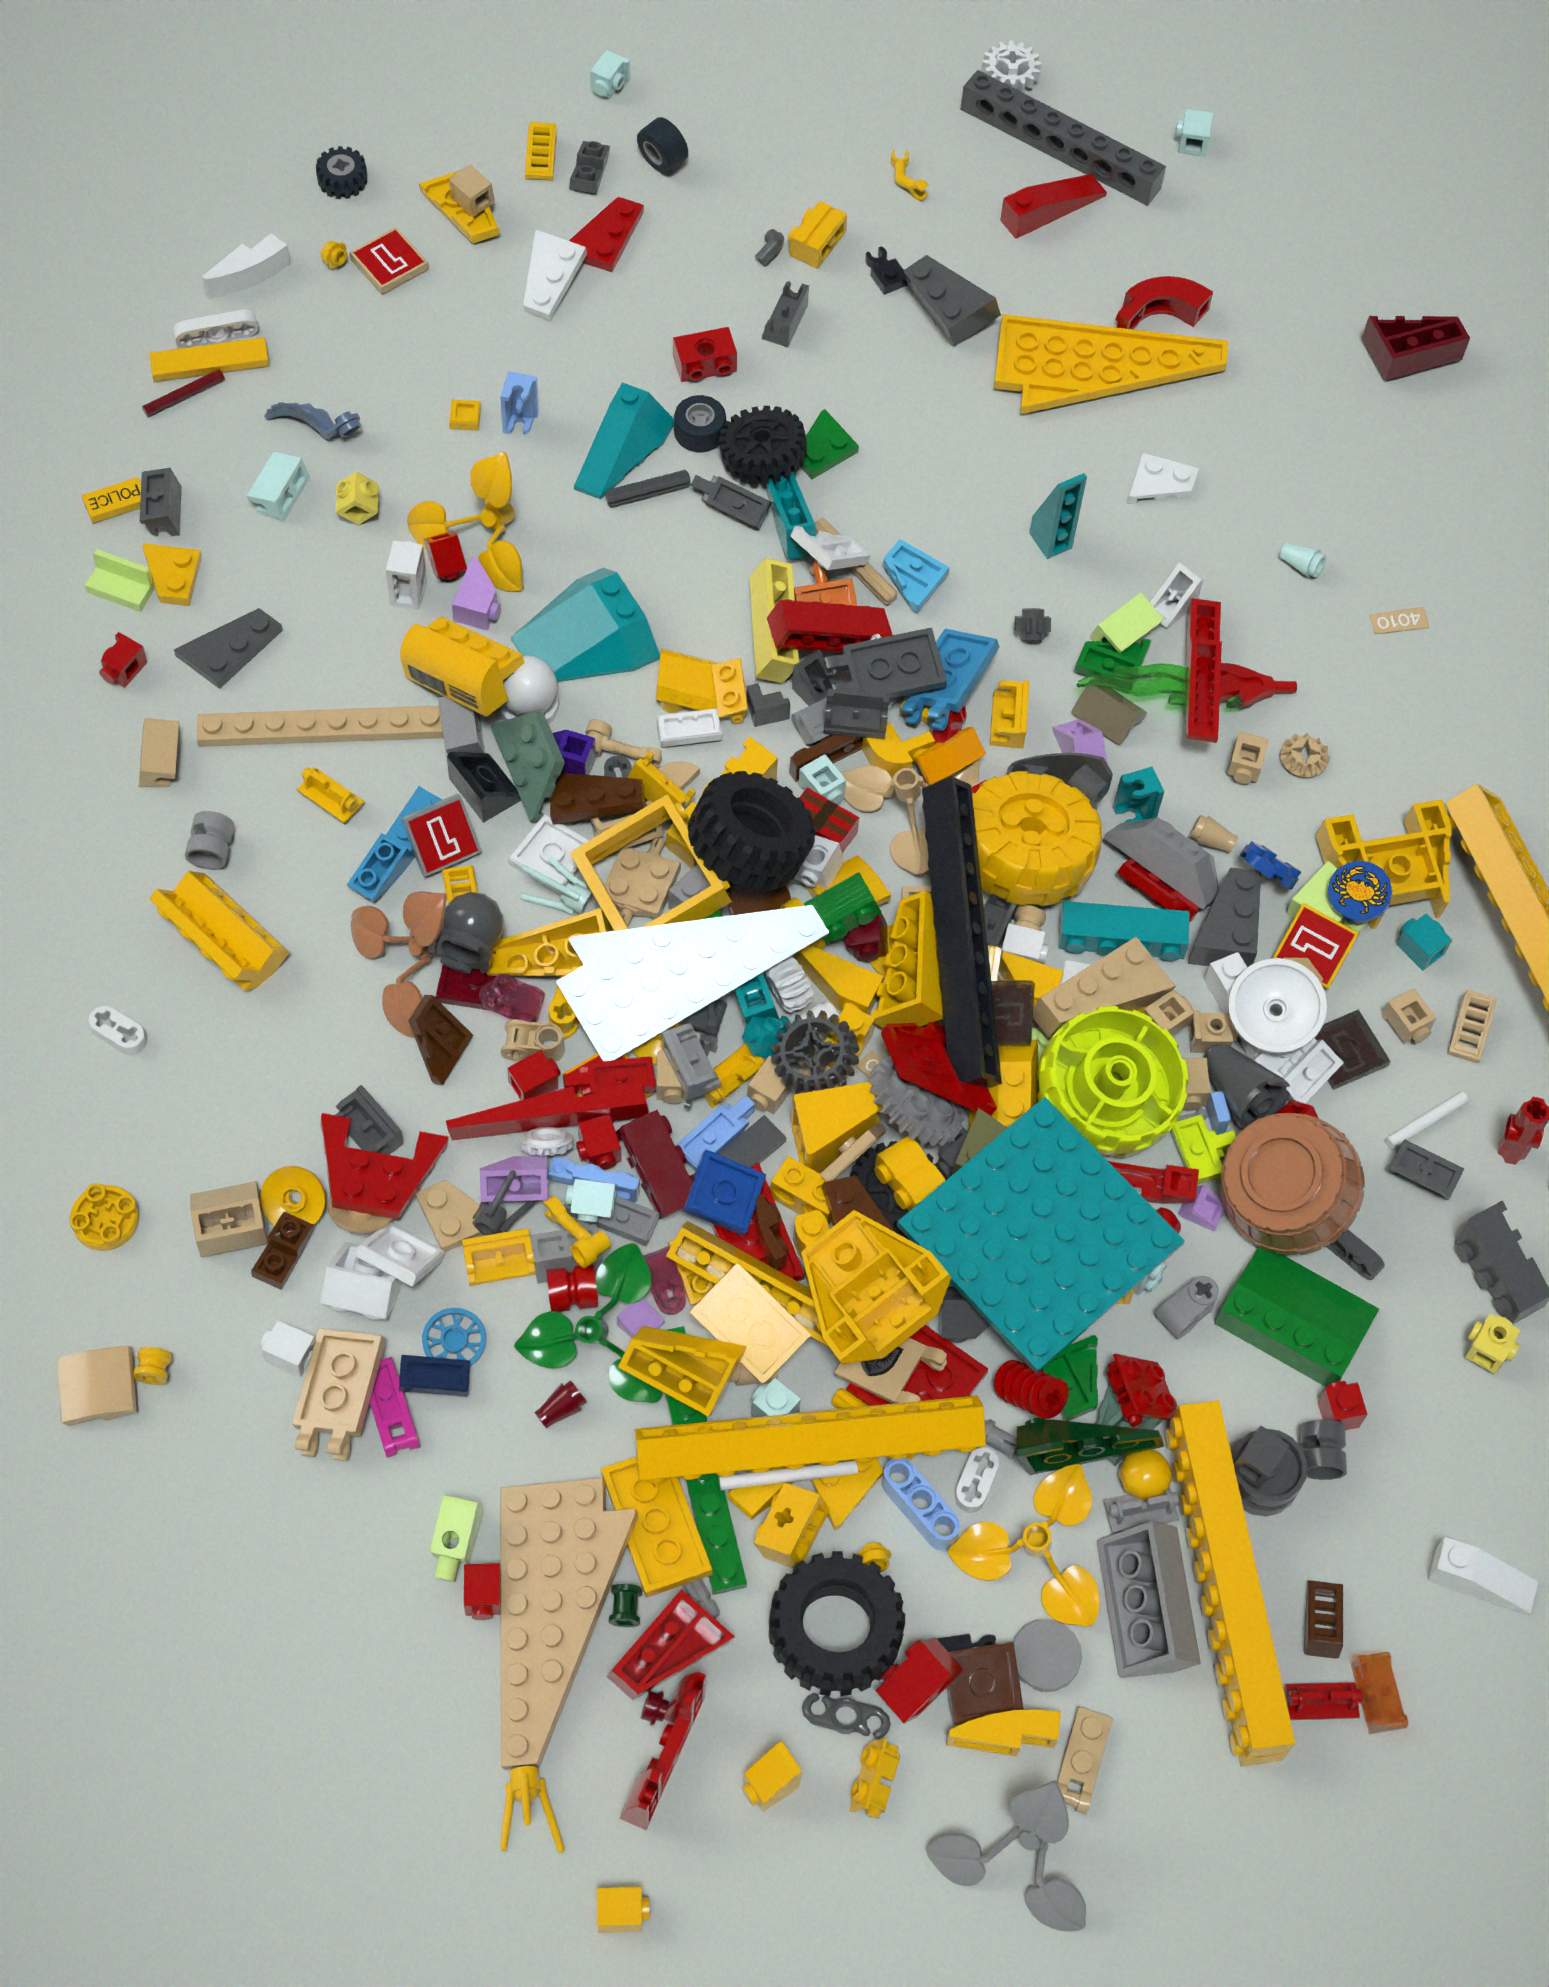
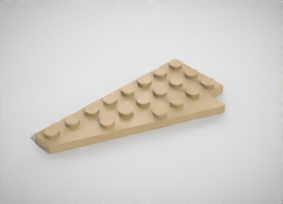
[500,1478,638,1770]

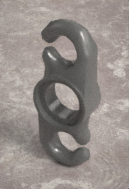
[802,1693,891,1739]

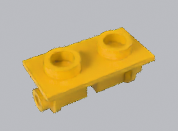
[711,658,748,723]
[297,767,365,824]
[704,1044,764,1108]
[849,1738,901,1819]

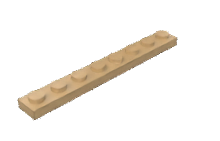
[197,706,444,747]

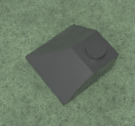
[938,1286,990,1343]

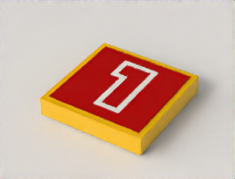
[1273,903,1360,989]

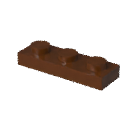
[789,735,863,782]

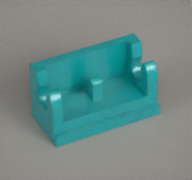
[1112,767,1164,822]

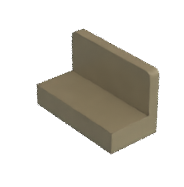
[1072,680,1148,744]

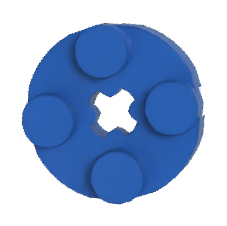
[1240,841,1301,890]

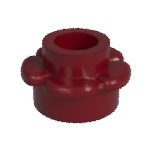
[640,1691,669,1726]

